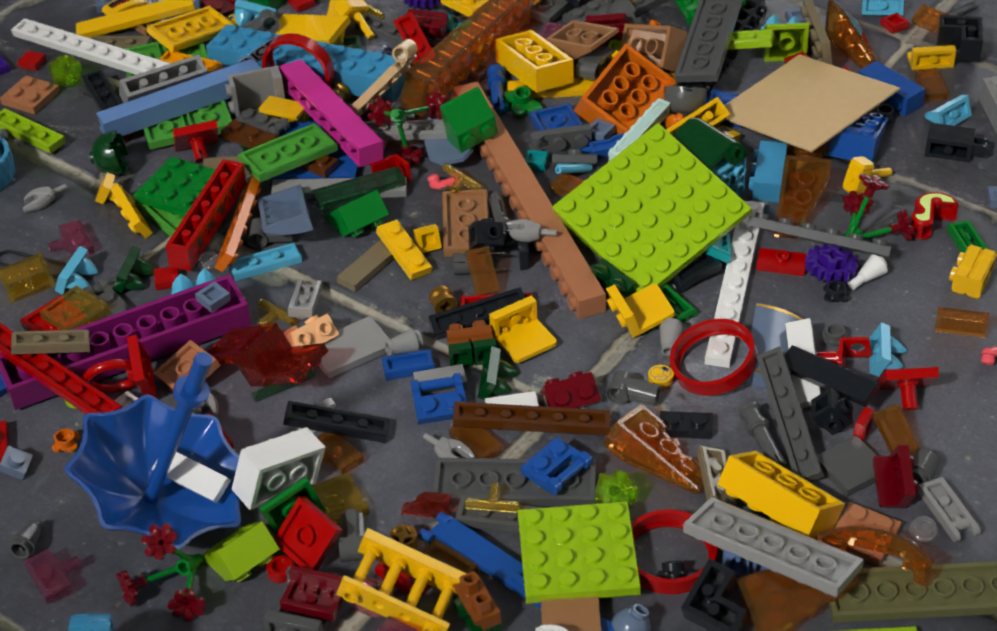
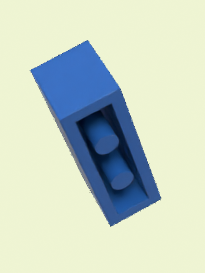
[858,61,925,117]

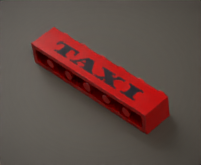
[165,159,246,271]

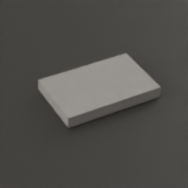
[308,316,390,379]

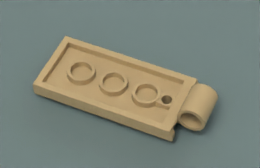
[350,39,417,116]

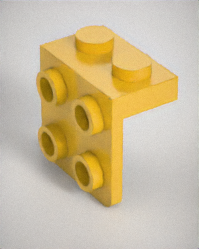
[606,284,675,338]
[489,295,557,363]

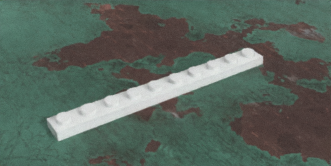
[11,18,171,75]
[705,200,765,368]

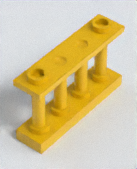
[336,528,467,631]

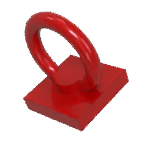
[82,335,158,399]

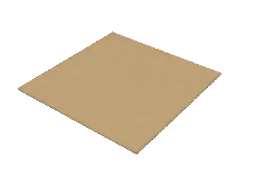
[724,54,900,152]

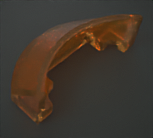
[817,524,934,587]

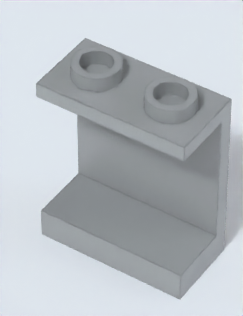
[225,65,285,118]

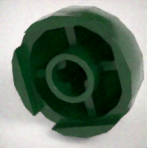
[89,130,129,175]

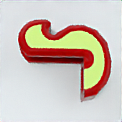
[910,192,958,240]

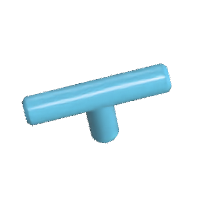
[555,163,593,174]

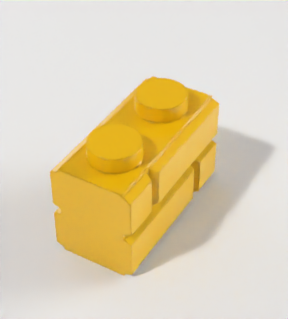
[949,245,997,299]

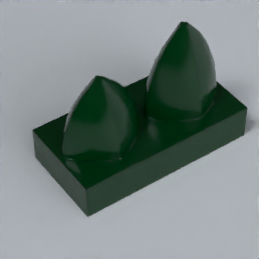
[113,245,155,295]
[590,258,638,298]
[477,346,519,400]

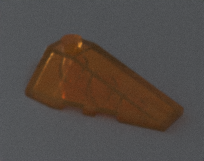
[825,0,876,69]
[774,155,832,239]
[602,404,704,494]
[737,569,860,631]

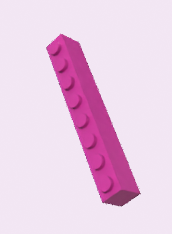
[278,59,385,167]

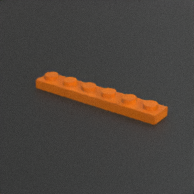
[214,175,262,272]

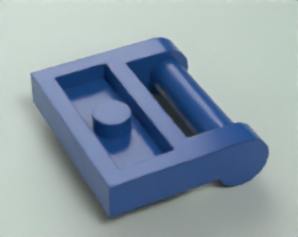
[410,373,467,425]
[521,437,593,495]

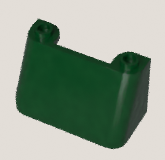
[672,118,749,170]

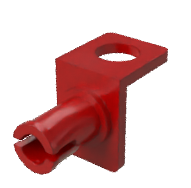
[370,153,412,183]
[816,337,872,368]

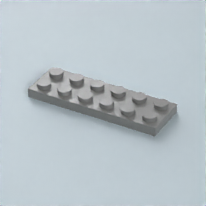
[683,497,864,597]

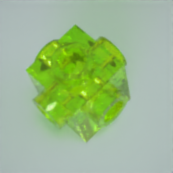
[48,55,83,86]
[594,470,639,507]

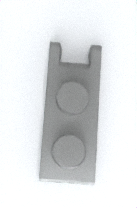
[288,279,323,319]
[918,477,981,542]

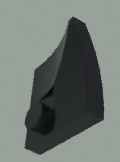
[671,251,722,294]

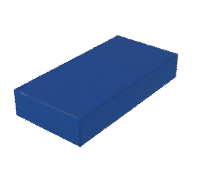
[381,349,435,381]

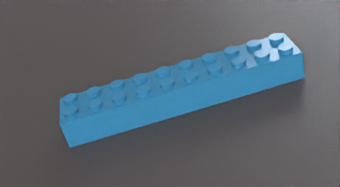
[206,24,412,103]

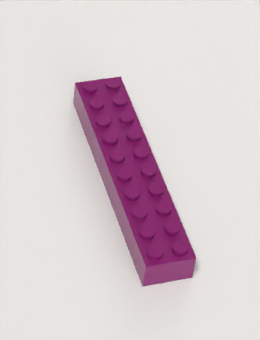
[0,274,251,410]

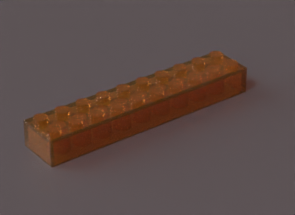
[400,0,535,117]

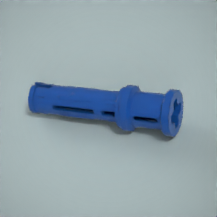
[487,64,506,112]

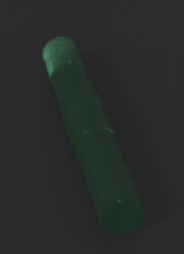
[252,368,315,402]

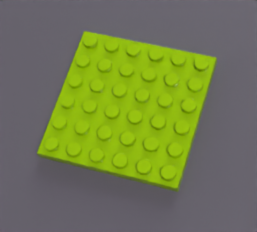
[552,123,752,293]

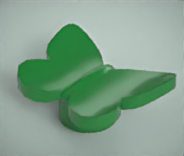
[504,85,543,117]

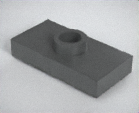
[552,149,598,164]

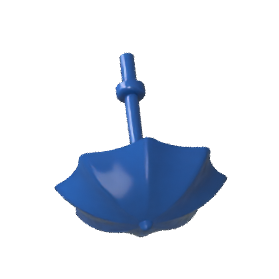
[64,352,241,549]

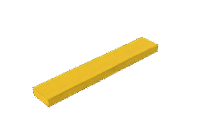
[76,0,195,38]

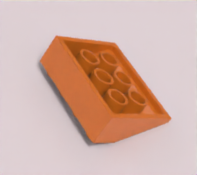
[574,43,677,134]

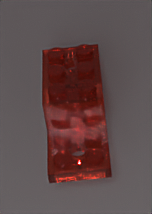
[207,323,328,387]

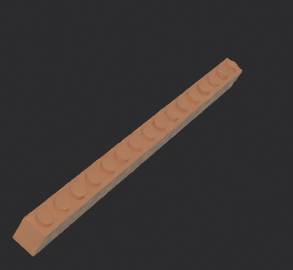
[451,82,606,319]

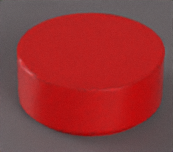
[266,555,294,583]

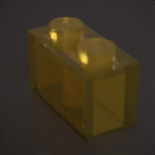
[0,252,56,303]

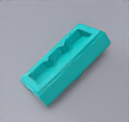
[706,234,732,263]

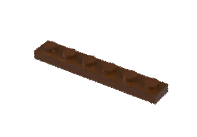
[221,119,339,178]
[453,401,610,436]

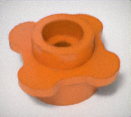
[52,428,80,452]

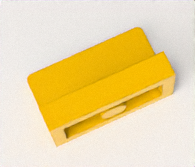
[907,45,956,70]
[259,95,310,122]

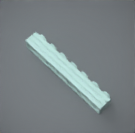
[608,98,671,161]

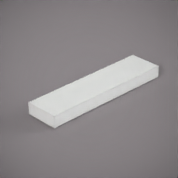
[785,318,821,408]

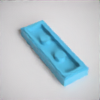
[228,242,302,281]

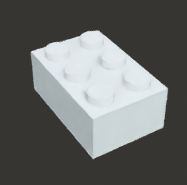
[232,427,326,510]

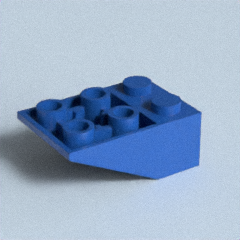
[827,113,888,162]

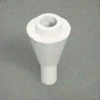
[848,254,888,290]

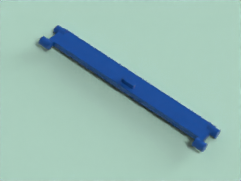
[418,512,614,631]

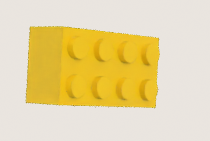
[495,30,574,93]
[717,451,845,538]

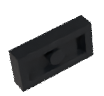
[659,411,712,439]

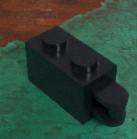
[924,122,990,163]

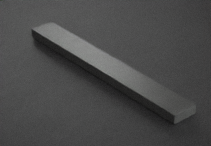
[355,13,489,83]

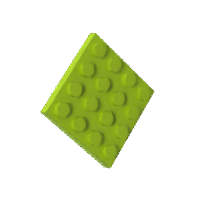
[518,501,641,604]

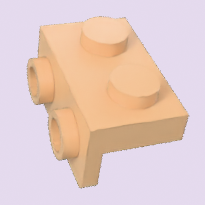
[279,313,339,357]

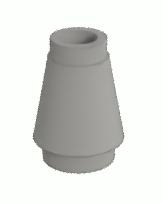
[659,318,684,356]
[384,329,423,356]

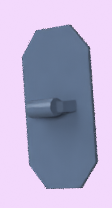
[424,117,473,166]

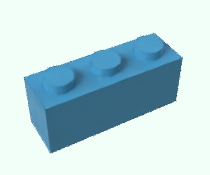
[749,140,787,203]

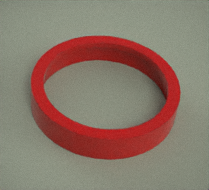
[262,33,334,100]
[669,319,758,396]
[631,509,718,595]

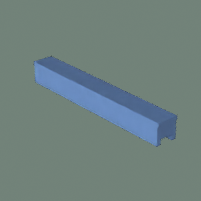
[96,58,262,136]

